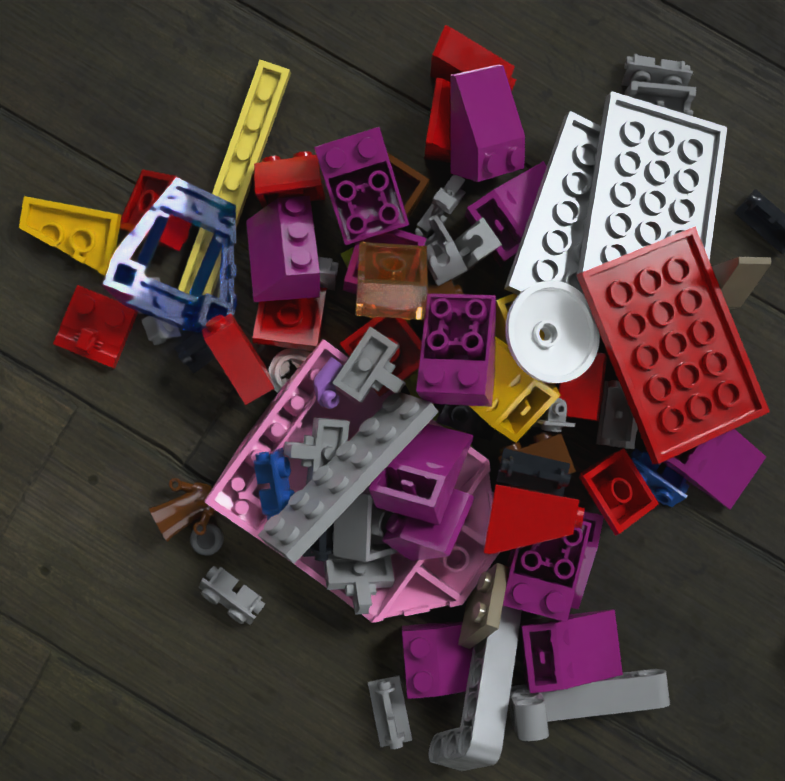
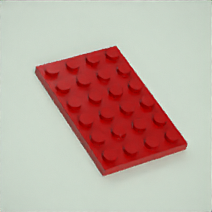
[576,226,770,464]

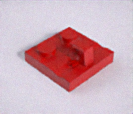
[53,285,138,368]
[252,287,327,351]

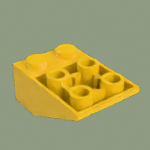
[469,336,561,443]

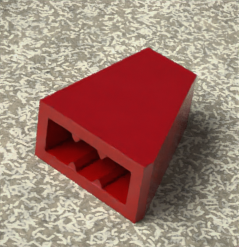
[430,25,517,92]
[202,313,274,405]
[484,484,585,555]

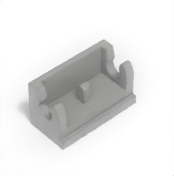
[625,81,696,116]
[415,214,467,286]
[451,218,502,281]
[595,380,637,449]

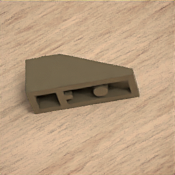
[712,257,771,310]

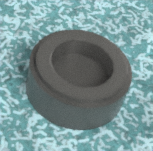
[190,522,224,556]

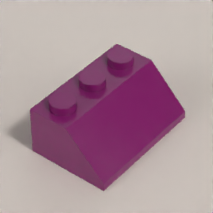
[246,195,320,302]

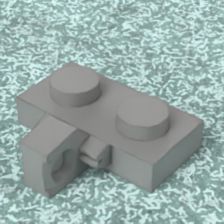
[417,175,466,238]
[333,327,406,402]
[283,417,350,484]
[323,554,395,615]

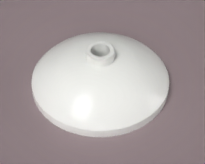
[505,281,600,383]

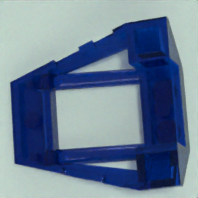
[101,177,237,333]

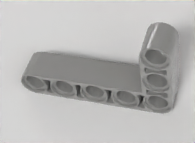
[429,606,522,771]
[509,669,670,741]

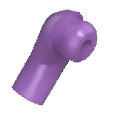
[313,357,343,409]

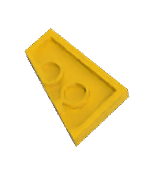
[19,196,121,278]

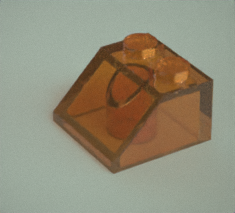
[356,242,428,320]

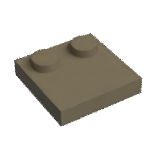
[458,563,509,649]

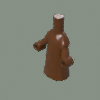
[149,478,216,542]

